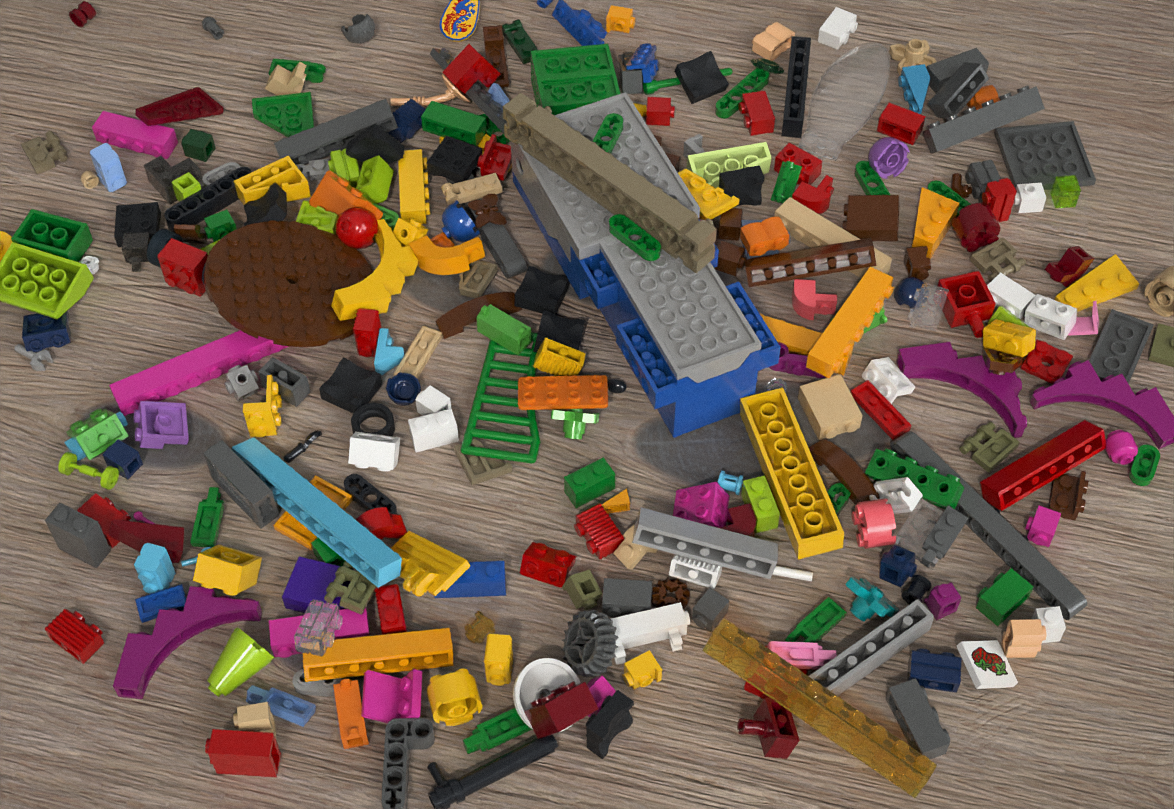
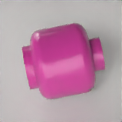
[1106,430,1138,465]

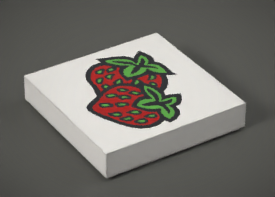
[957,640,1018,689]

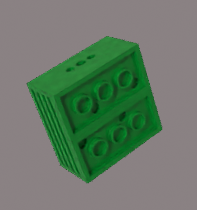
[531,44,621,115]

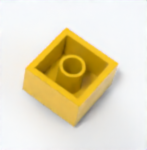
[193,544,262,595]

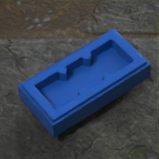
[135,584,186,623]

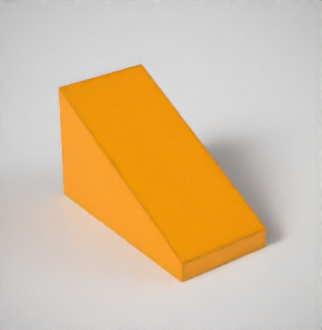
[601,489,630,514]

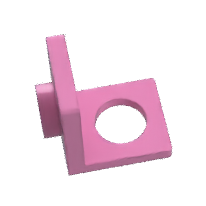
[1068,301,1099,336]

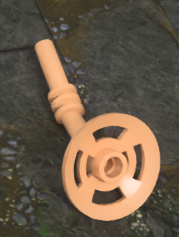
[391,74,471,107]

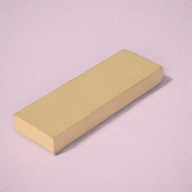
[393,326,443,379]

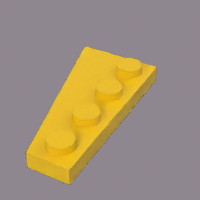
[1055,254,1139,312]

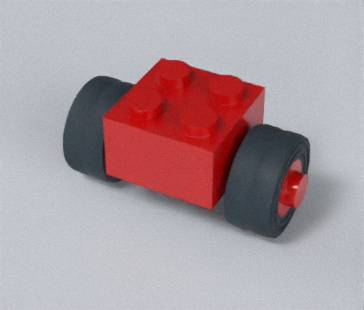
[147,229,208,297]

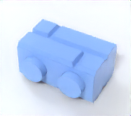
[90,143,127,192]

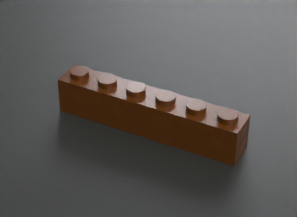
[745,238,877,287]

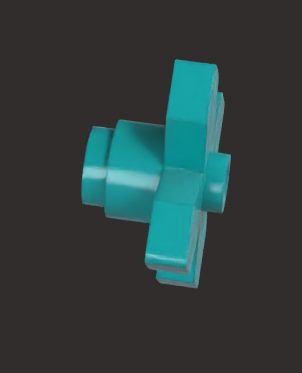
[845,577,899,622]

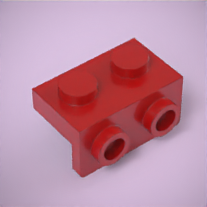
[478,134,512,181]
[520,542,576,588]

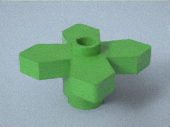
[551,409,600,439]

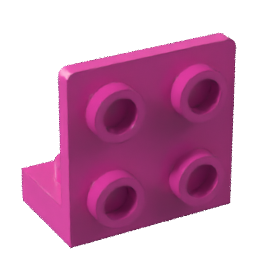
[673,482,730,528]
[361,669,422,723]

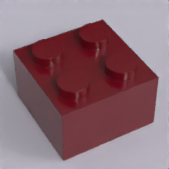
[524,681,599,739]

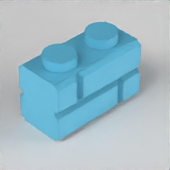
[134,543,176,594]

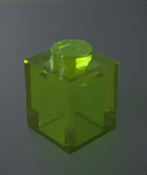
[1050,175,1081,208]

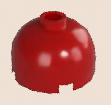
[335,207,378,249]

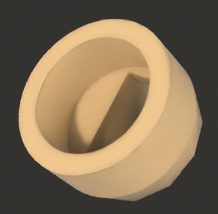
[81,171,99,189]

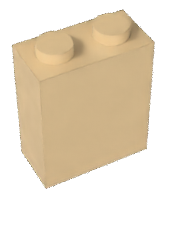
[798,374,863,440]

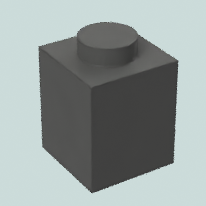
[692,588,729,632]

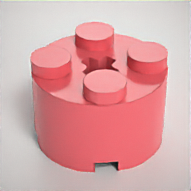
[852,498,896,549]

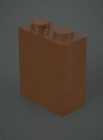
[843,195,900,241]

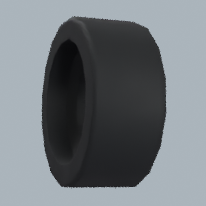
[351,403,395,437]

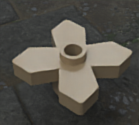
[889,39,936,76]

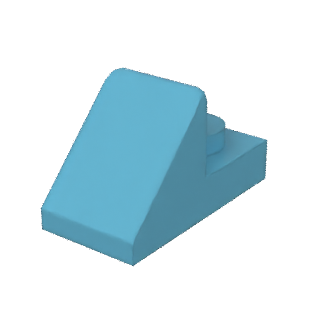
[374,328,404,376]

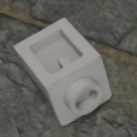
[683,134,705,159]

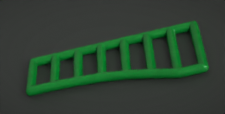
[460,332,540,464]

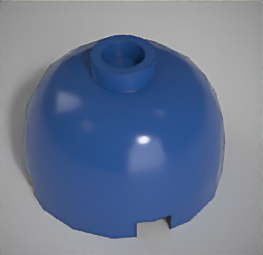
[441,200,480,242]

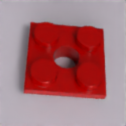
[1021,340,1073,384]

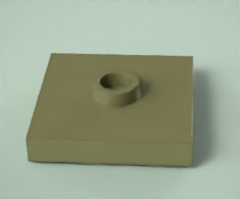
[1148,323,1174,367]

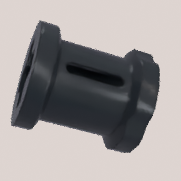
[901,575,932,605]

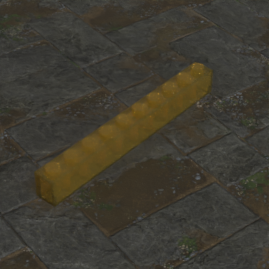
[702,618,937,798]

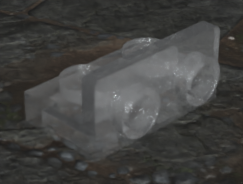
[907,282,949,332]

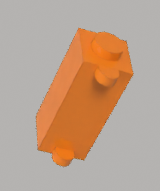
[333,679,369,749]

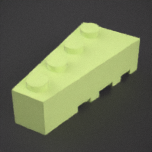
[686,142,772,188]

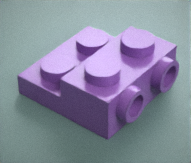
[133,401,189,449]

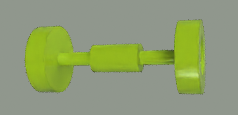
[58,452,119,490]

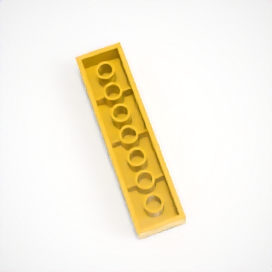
[740,388,844,560]

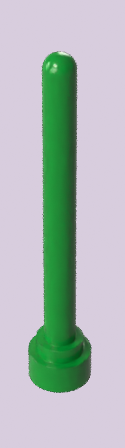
[642,68,733,95]

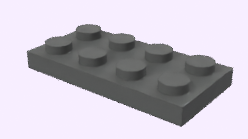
[1089,309,1154,384]

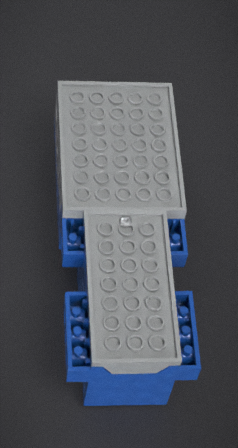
[511,92,781,438]

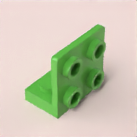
[66,408,129,460]

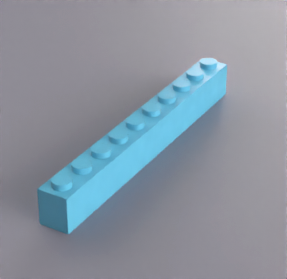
[231,437,402,587]

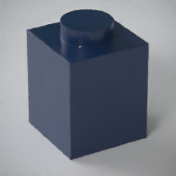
[103,439,143,480]

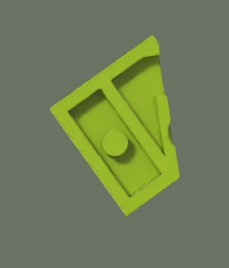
[296,200,338,234]

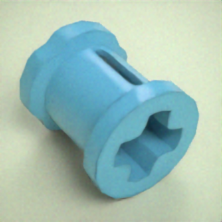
[718,470,744,496]

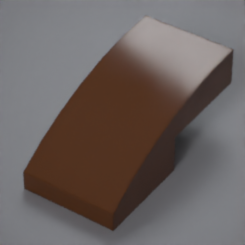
[174,224,206,241]

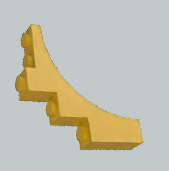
[331,219,418,321]

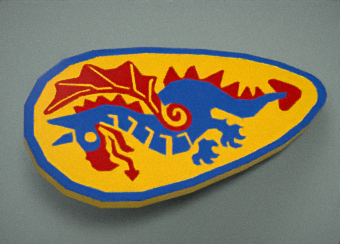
[440,0,480,42]

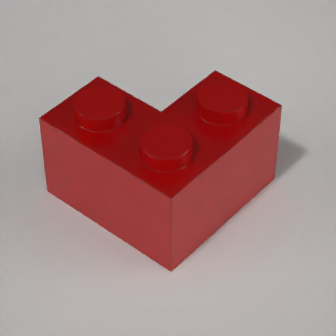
[442,44,501,94]

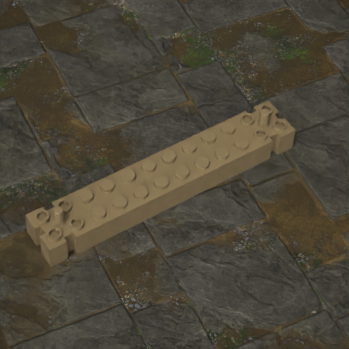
[503,93,717,273]

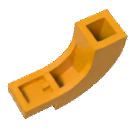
[408,236,485,275]

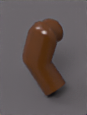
[951,173,972,198]

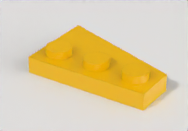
[678,168,740,220]

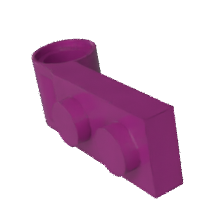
[769,342,827,379]

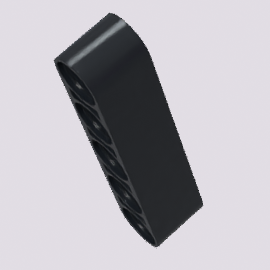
[164,167,252,233]

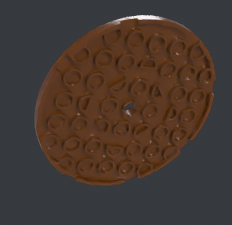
[204,220,373,347]

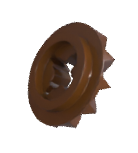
[652,577,690,609]

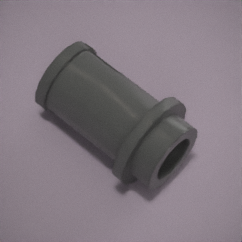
[202,17,224,40]

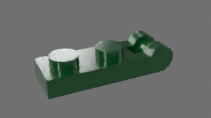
[502,19,538,65]

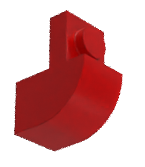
[792,175,834,214]
[356,507,407,540]

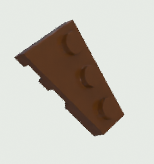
[982,348,1027,375]

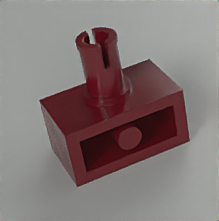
[737,697,800,759]

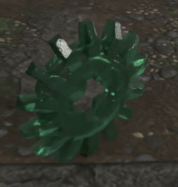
[751,58,784,74]

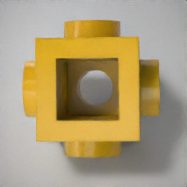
[393,218,428,247]

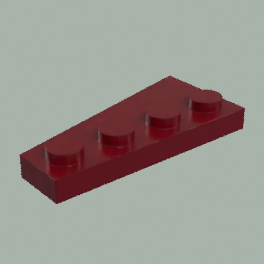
[135,87,224,126]

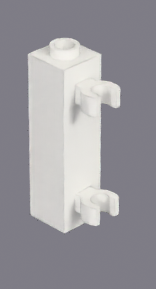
[611,602,690,665]

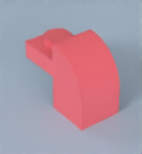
[792,279,837,320]

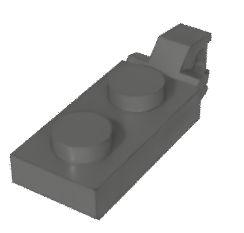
[920,506,968,567]

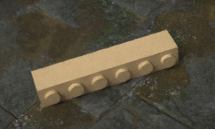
[774,197,892,279]

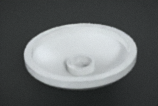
[513,658,581,733]

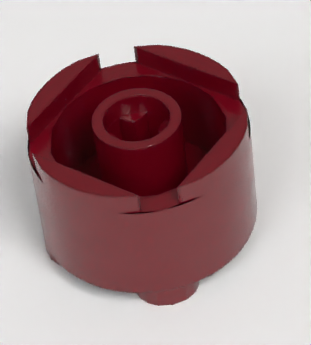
[951,203,1001,252]

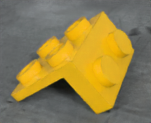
[243,375,282,437]

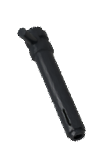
[428,734,558,809]

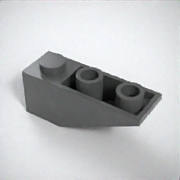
[618,52,642,94]

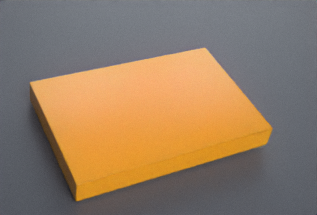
[273,475,353,550]

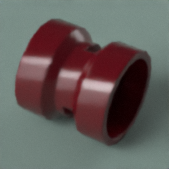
[69,1,96,27]

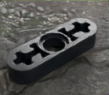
[344,474,397,514]

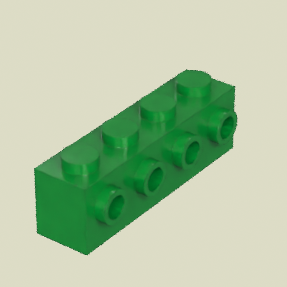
[865,448,965,510]

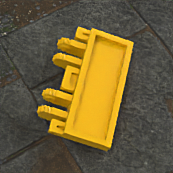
[390,531,470,597]

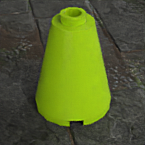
[207,627,274,697]

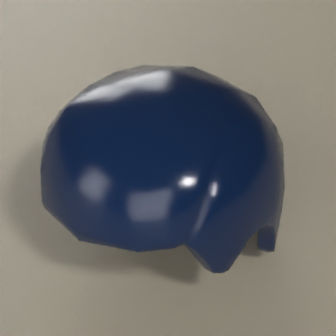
[894,277,929,309]
[386,372,421,406]

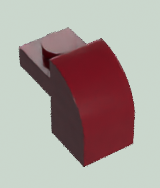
[1044,246,1094,287]
[720,503,756,537]

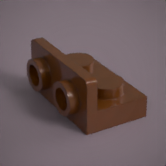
[1048,471,1089,521]

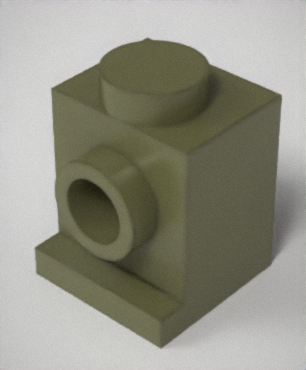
[562,569,603,610]

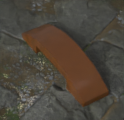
[483,25,509,87]
[435,292,522,339]
[808,439,880,505]

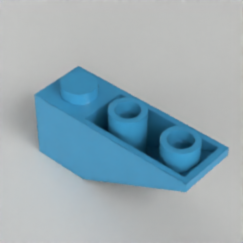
[898,64,930,114]

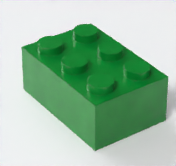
[11,209,93,262]

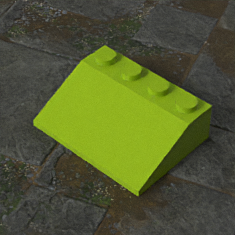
[0,242,94,320]

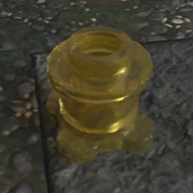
[464,611,496,644]

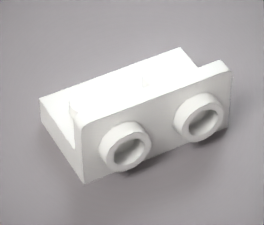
[862,357,915,404]

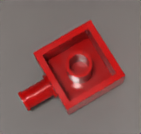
[935,271,996,338]

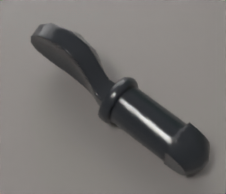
[583,374,627,393]
[283,430,322,463]

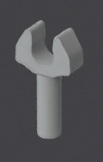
[15,344,53,371]

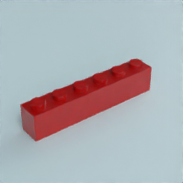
[980,420,1106,511]

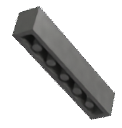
[923,85,1045,154]
[274,99,398,165]

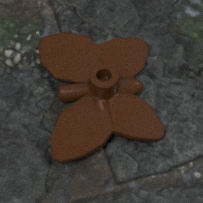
[468,194,507,228]

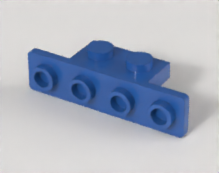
[552,0,607,46]
[626,43,659,83]

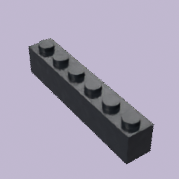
[781,36,811,138]

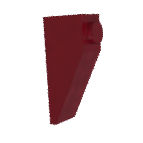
[109,519,184,564]

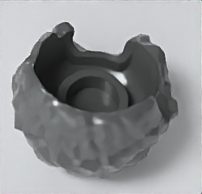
[341,14,375,44]

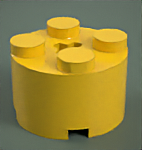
[427,669,482,726]

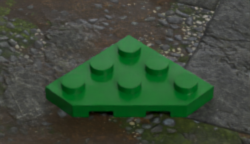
[252,92,314,137]

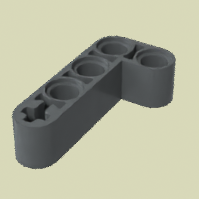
[381,718,435,809]

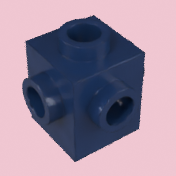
[880,545,917,587]

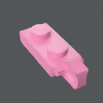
[767,641,837,670]

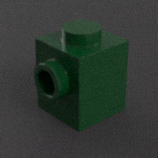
[181,129,216,162]

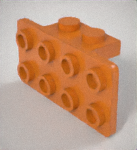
[309,170,383,220]
[518,375,608,410]

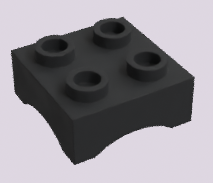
[674,51,729,104]
[346,124,405,165]
[426,136,482,183]
[719,165,764,208]
[244,182,287,226]
[114,202,161,247]
[514,266,569,315]
[533,310,585,353]
[319,357,382,413]
[586,690,634,759]

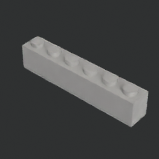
[632,508,778,579]
[803,599,934,709]

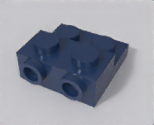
[22,310,71,352]

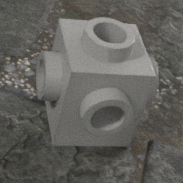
[224,365,259,402]

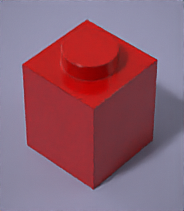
[646,97,675,126]

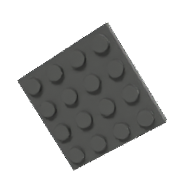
[995,121,1096,190]

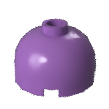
[868,137,910,179]

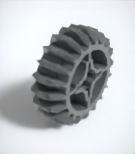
[562,610,619,677]

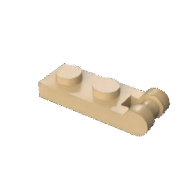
[441,173,502,205]

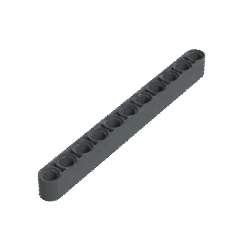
[890,431,1087,620]

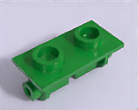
[771,161,802,204]

